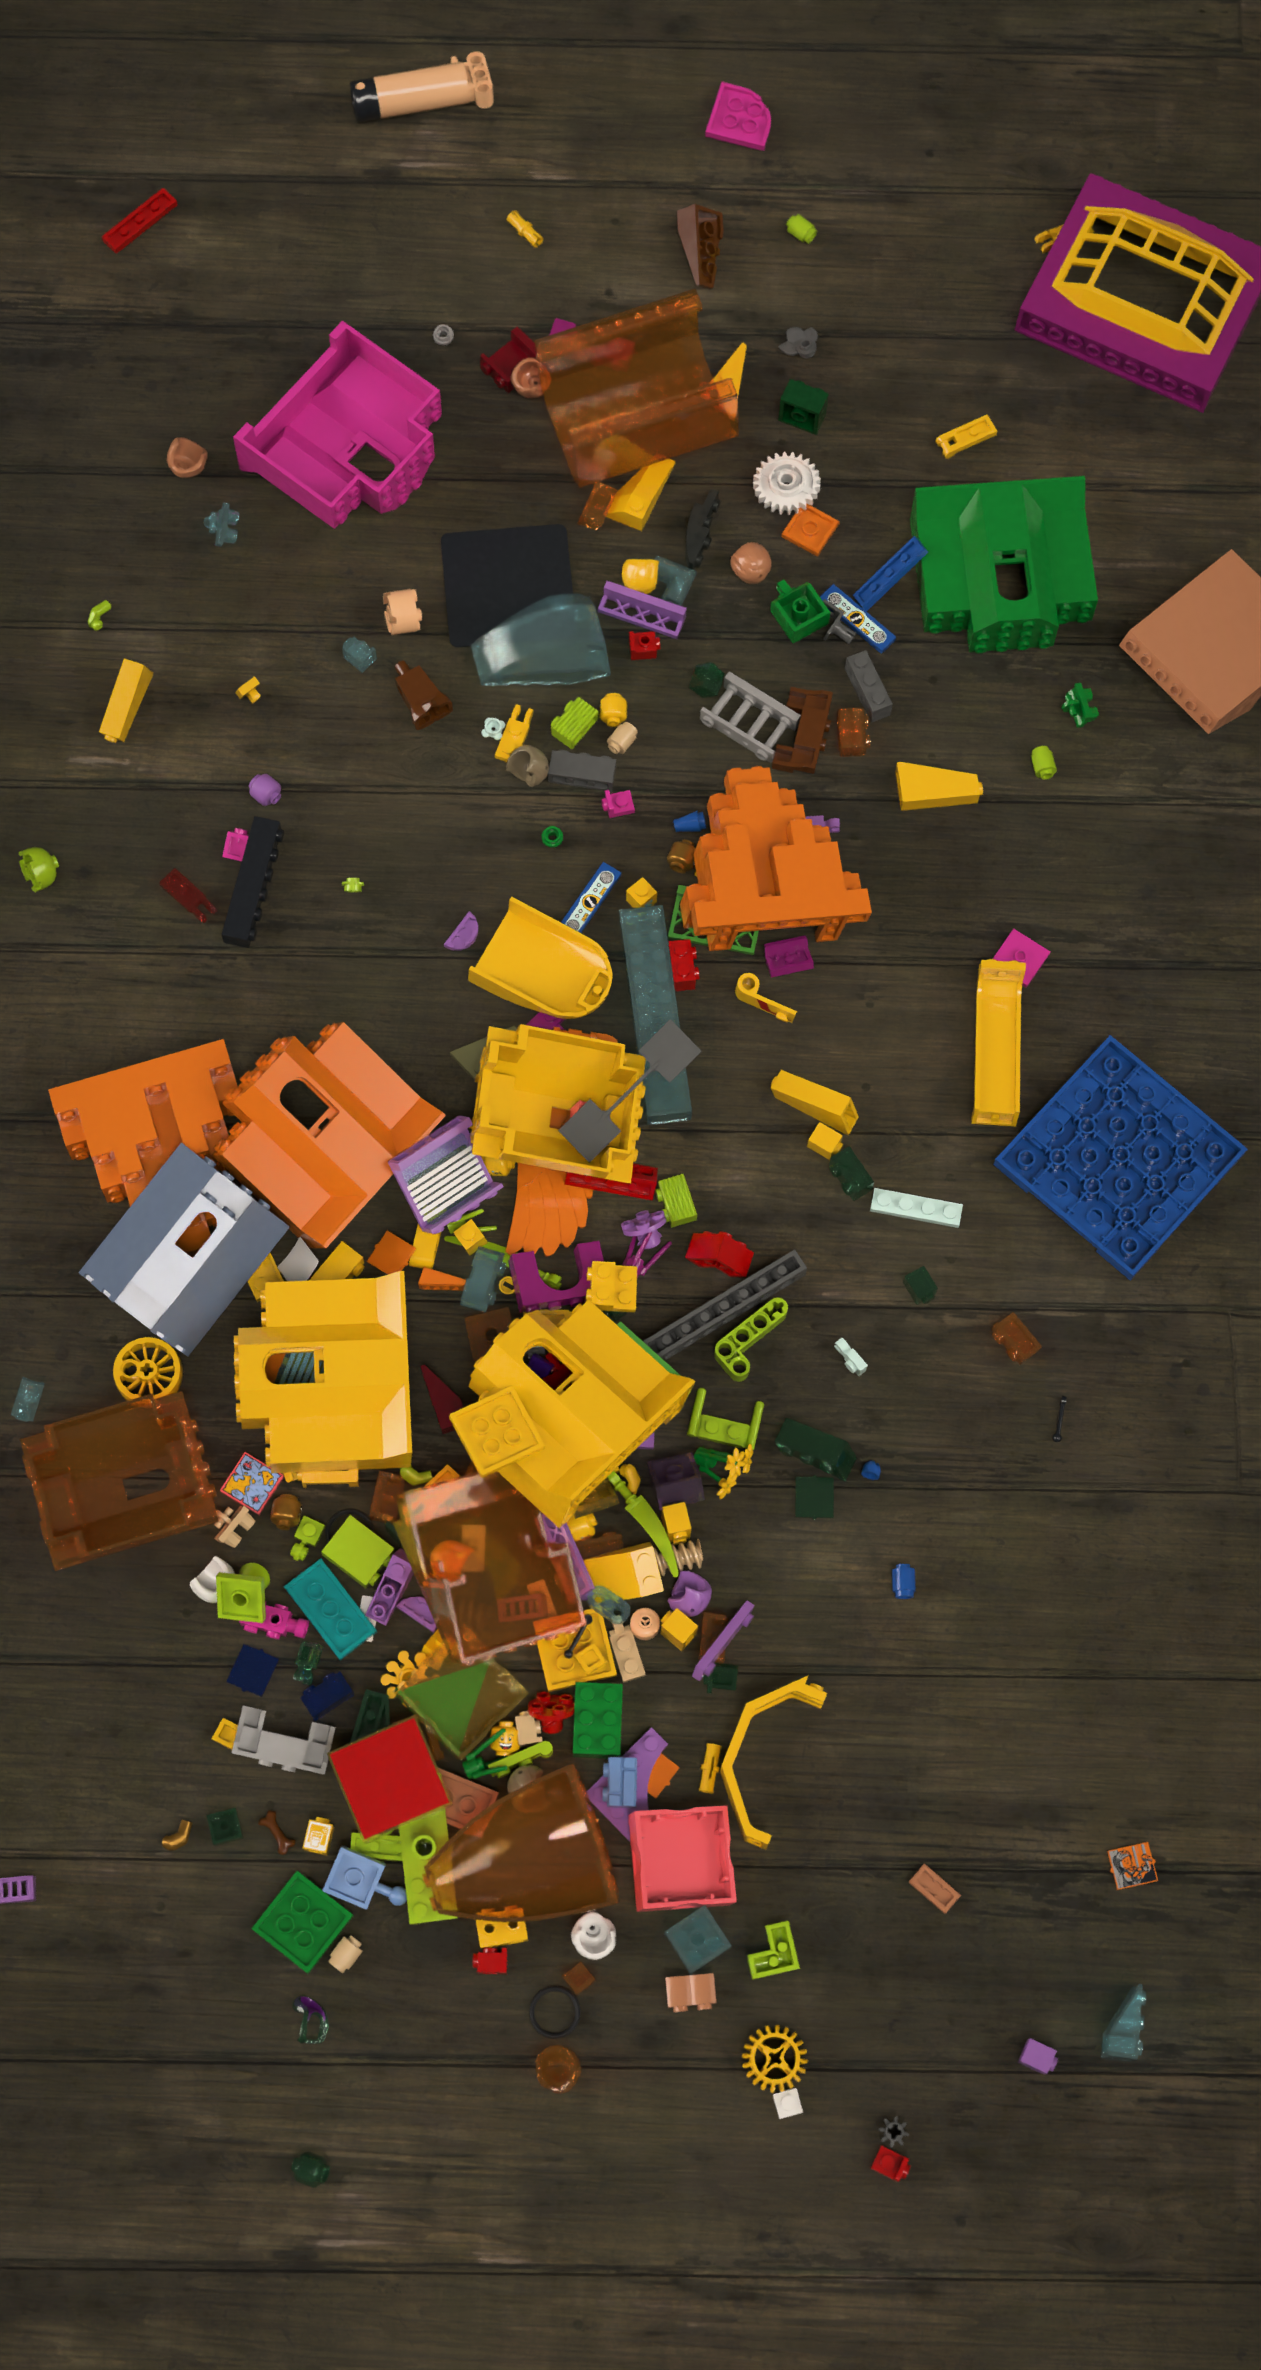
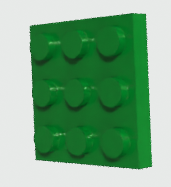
[252,1871,353,1974]

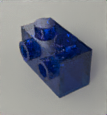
[300,1671,354,1721]

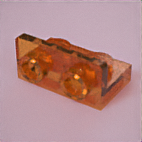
[576,1532,624,1559]

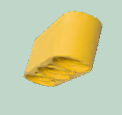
[409,1205,446,1269]

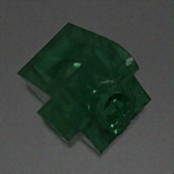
[689,662,725,698]

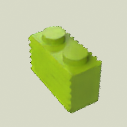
[551,697,598,749]
[655,1174,697,1228]

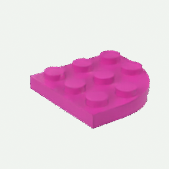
[705,82,771,151]

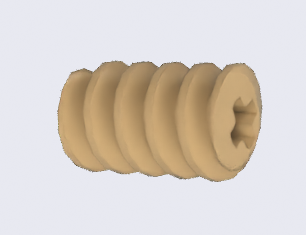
[654,1539,703,1576]

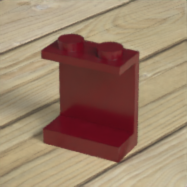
[480,326,545,393]

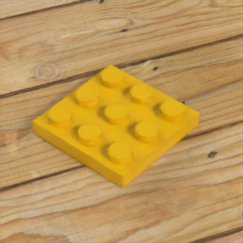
[449,1385,545,1478]
[532,1607,617,1692]

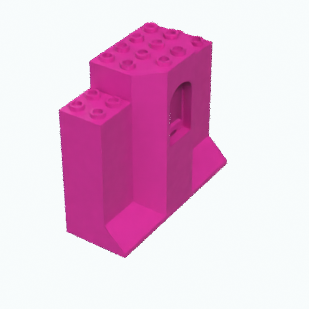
[233,321,442,529]

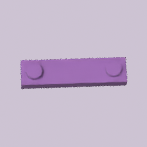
[692,1601,755,1682]

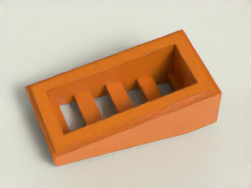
[418,1267,468,1291]

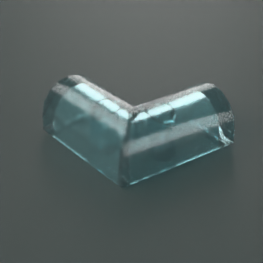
[654,555,697,606]

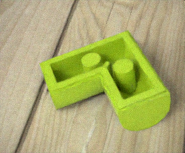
[747,1920,800,1980]

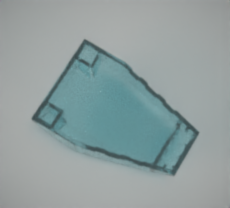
[471,594,611,686]

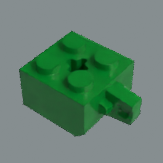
[770,579,830,644]

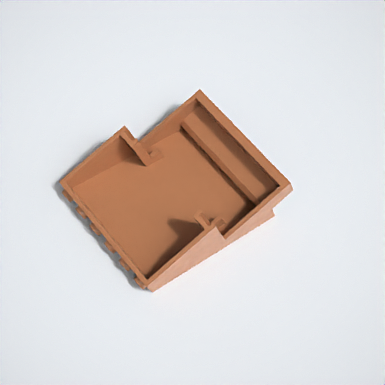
[1119,549,1261,734]

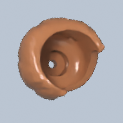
[511,357,551,398]
[167,438,208,478]
[730,542,772,584]

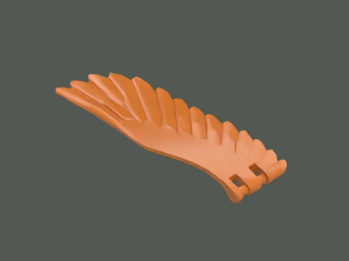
[505,1027,618,1257]

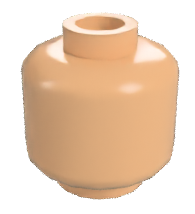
[630,1608,660,1640]

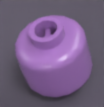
[249,774,281,806]

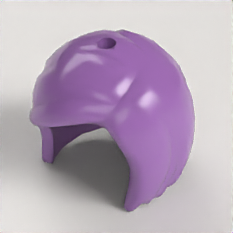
[668,1570,712,1617]

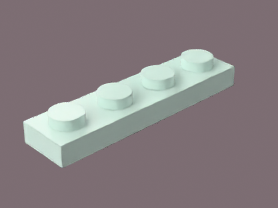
[870,1188,963,1228]

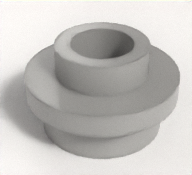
[433,325,454,345]

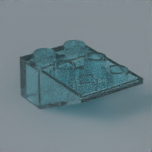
[1101,1984,1146,2062]

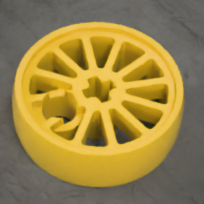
[113,1337,183,1407]

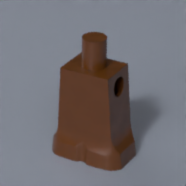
[394,661,453,730]

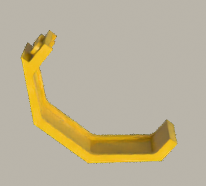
[720,1675,827,1850]

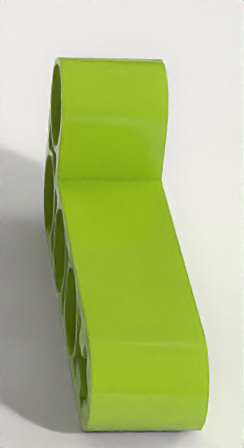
[714,1298,788,1382]

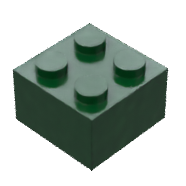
[778,379,829,435]

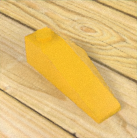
[603,454,676,531]

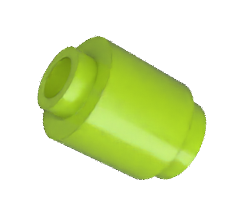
[786,214,818,244]
[1031,746,1057,780]

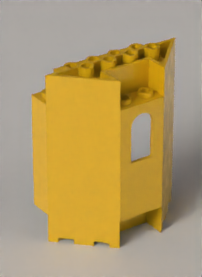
[469,1024,646,1184]

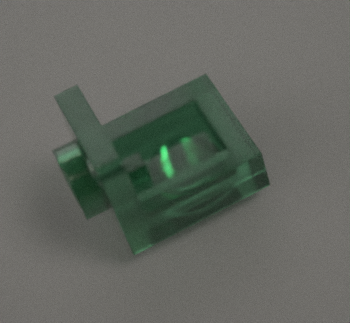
[703,1663,739,1694]

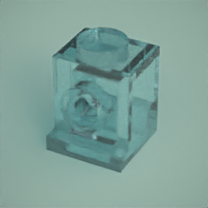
[342,637,377,673]

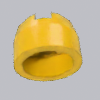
[499,1276,515,1295]

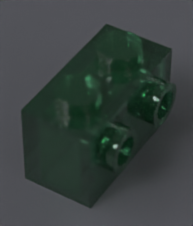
[829,1146,874,1201]

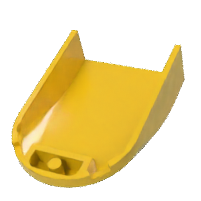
[468,896,612,1019]

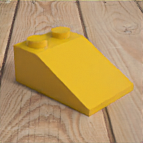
[583,1542,664,1605]

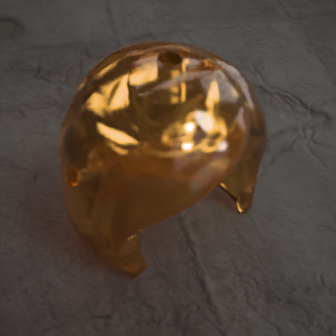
[535,2045,581,2094]

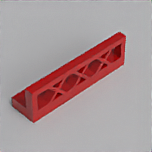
[564,1163,658,1201]

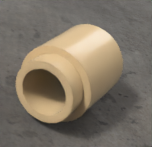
[607,722,638,754]
[328,1935,363,1973]

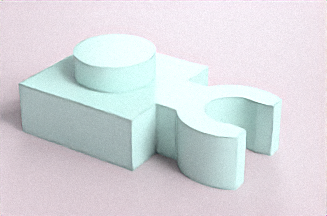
[834,1338,868,1376]

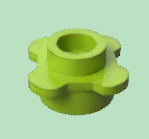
[342,878,364,892]

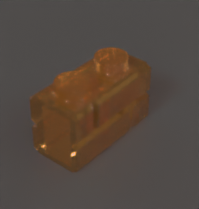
[837,708,870,757]

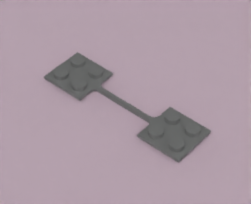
[558,1019,702,1163]

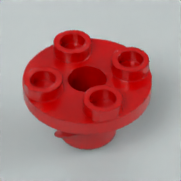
[528,1692,575,1734]

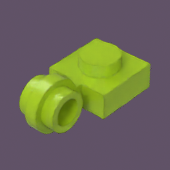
[290,1516,326,1561]

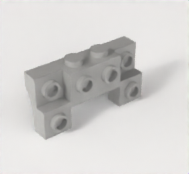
[231,1706,336,1775]

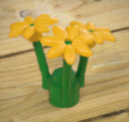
[694,1444,753,1499]

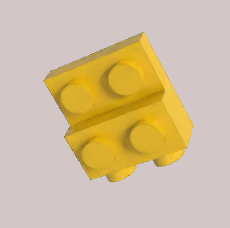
[586,1261,637,1312]

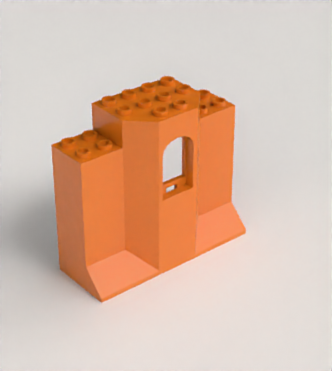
[212,1022,446,1249]

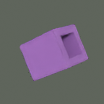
[1018,2038,1058,2075]

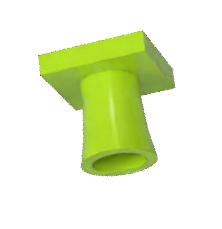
[216,1563,270,1623]

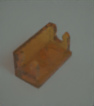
[577,480,618,531]
[369,1471,405,1525]
[698,1612,728,1665]

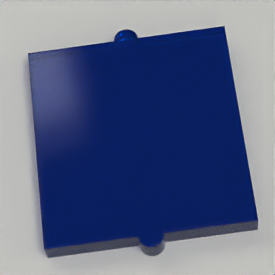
[226,1644,279,1697]

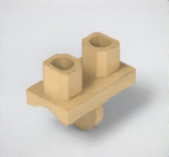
[214,1506,256,1548]

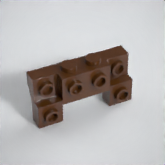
[772,687,833,774]

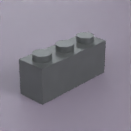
[845,650,893,723]
[548,749,616,792]

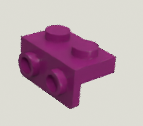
[764,936,814,977]

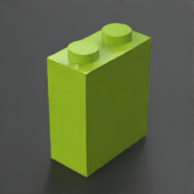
[321,1515,394,1589]

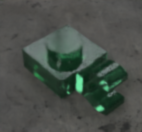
[293,1641,324,1685]

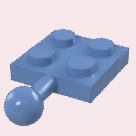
[323,1845,407,1910]

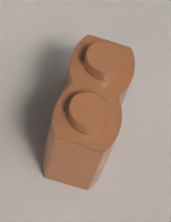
[666,1973,716,2012]

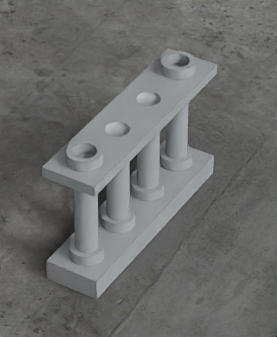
[700,671,801,763]

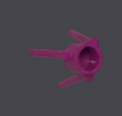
[622,1232,672,1279]

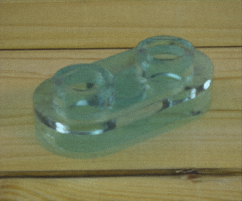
[587,1586,630,1624]

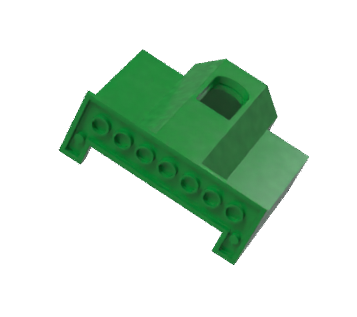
[910,476,1098,654]

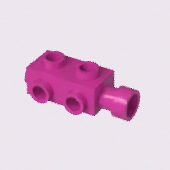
[239,1601,309,1640]

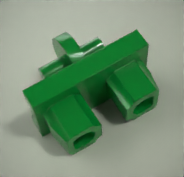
[1061,683,1099,728]

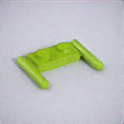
[687,1388,764,1450]

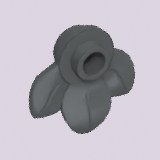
[779,327,818,358]

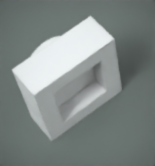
[773,2088,803,2119]

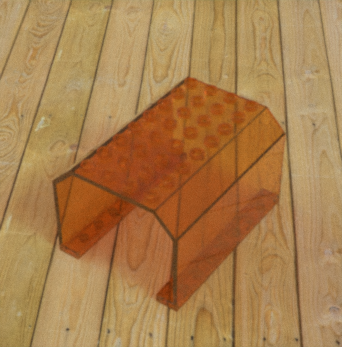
[534,288,739,488]

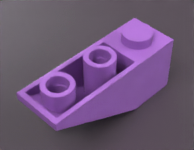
[365,1548,421,1626]

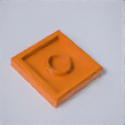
[781,504,839,557]

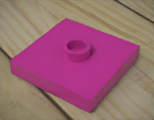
[993,929,1050,988]

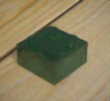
[206,1808,244,1846]

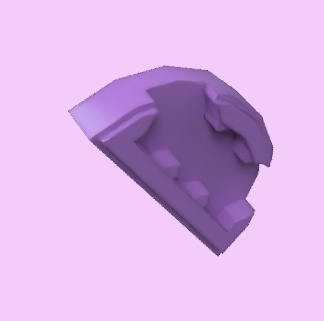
[444,911,478,950]
[396,1596,438,1633]

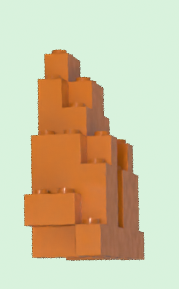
[680,766,872,951]
[48,1039,238,1258]

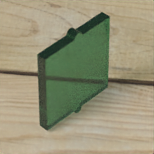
[795,1475,834,1520]

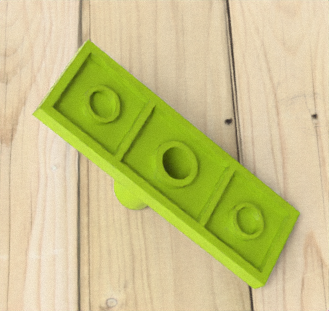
[399,1773,458,1924]

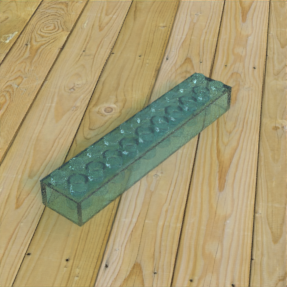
[619,905,692,1125]

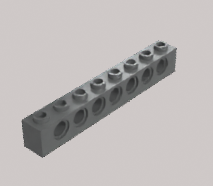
[643,1250,807,1361]

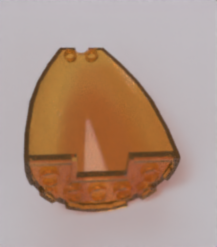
[423,1763,620,1922]

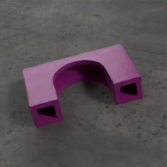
[508,1241,604,1313]

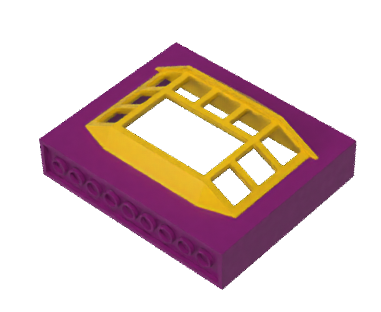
[1015,173,1261,413]

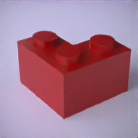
[685,1231,754,1277]

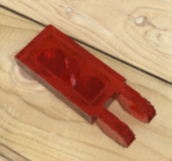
[159,868,217,923]

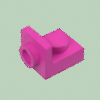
[601,790,635,818]
[222,828,249,861]

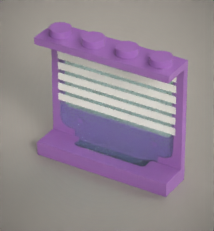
[388,1116,503,1234]

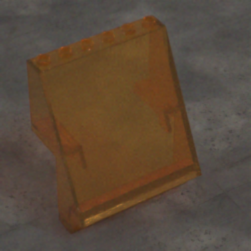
[392,1471,587,1667]

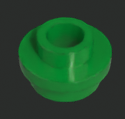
[542,826,563,848]

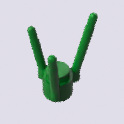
[462,1728,508,1779]

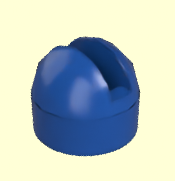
[861,1460,881,1480]

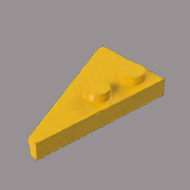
[701,342,747,419]

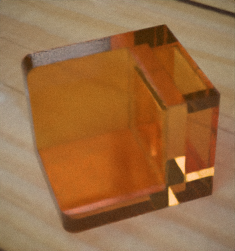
[562,1962,596,1997]

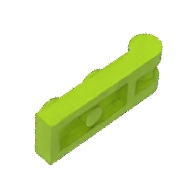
[488,1741,553,1778]

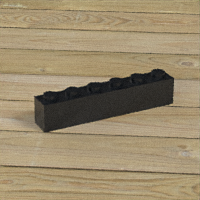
[221,816,284,948]

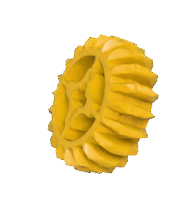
[742,2025,808,2093]

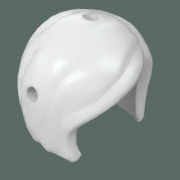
[190,1556,235,1603]
[571,1912,616,1960]

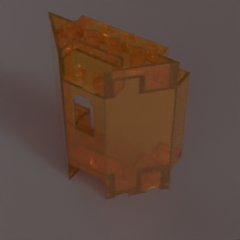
[20,1391,219,1571]

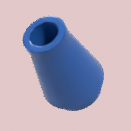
[674,811,706,832]

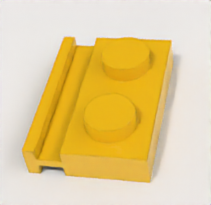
[247,1253,284,1302]

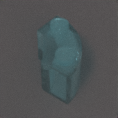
[460,1246,506,1313]

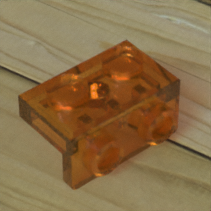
[992,1312,1042,1365]

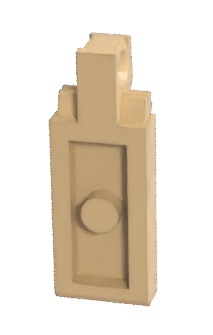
[609,1615,646,1683]

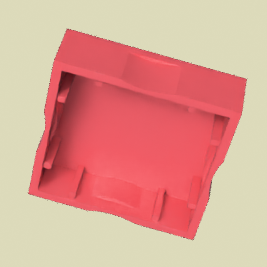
[628,1806,737,1912]

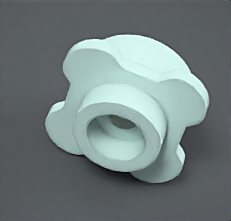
[482,718,505,740]

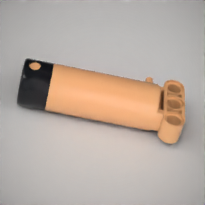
[350,52,494,123]

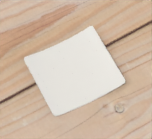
[277,1237,319,1281]

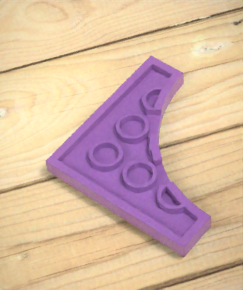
[584,1727,668,1843]

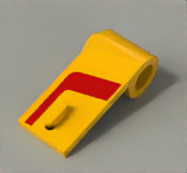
[735,973,797,1023]

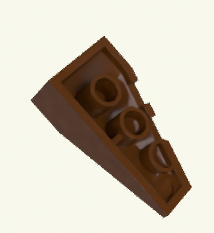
[677,204,724,289]

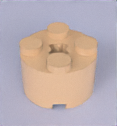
[383,589,422,635]

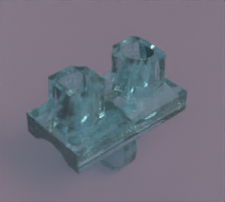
[204,502,239,547]
[11,1377,45,1422]

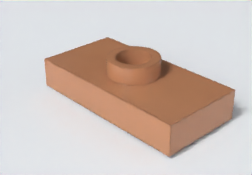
[908,1864,961,1914]

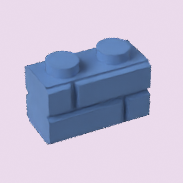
[603,1757,637,1808]

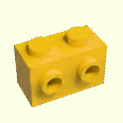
[476,1907,528,1950]

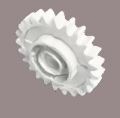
[753,452,820,515]

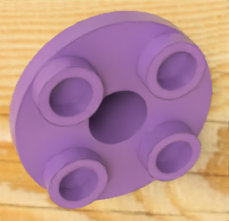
[621,1210,667,1249]

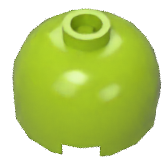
[18,847,59,892]

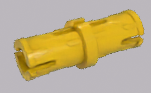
[507,211,543,248]
[699,1743,721,1794]

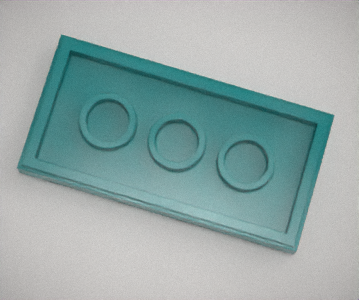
[284,1558,377,1661]

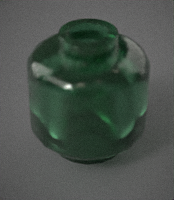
[291,2151,330,2188]

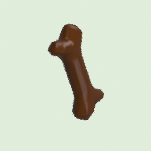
[258,1810,296,1855]

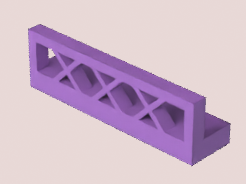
[598,581,686,639]
[536,1514,595,1602]

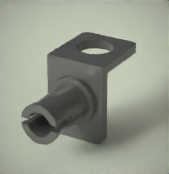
[823,599,856,644]

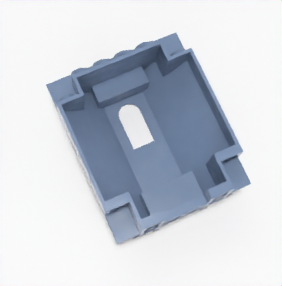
[78,1143,290,1357]

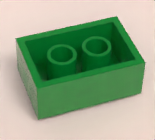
[573,1682,623,1759]

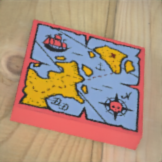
[220,1452,284,1516]

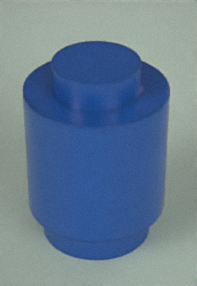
[892,1564,916,1599]

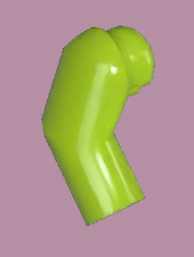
[88,600,111,631]
[400,1466,432,1485]

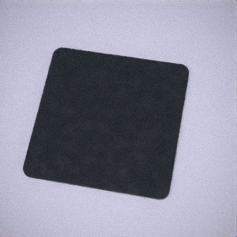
[441,524,577,648]

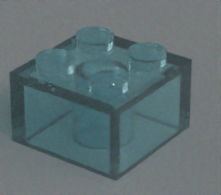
[664,1905,732,1975]

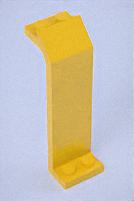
[971,959,1026,1127]

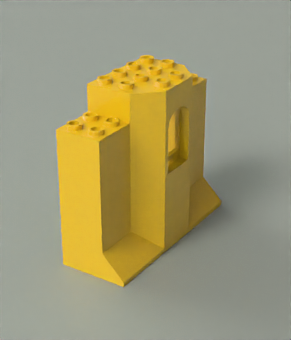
[234,1271,412,1473]
[457,1300,695,1528]

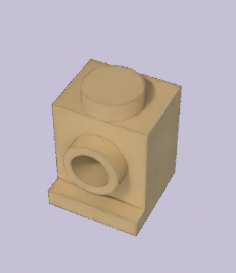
[515,1711,543,1748]

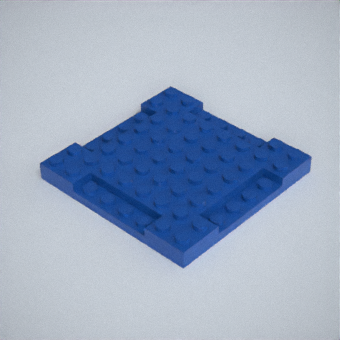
[993,1035,1247,1281]

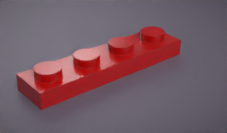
[102,188,178,254]

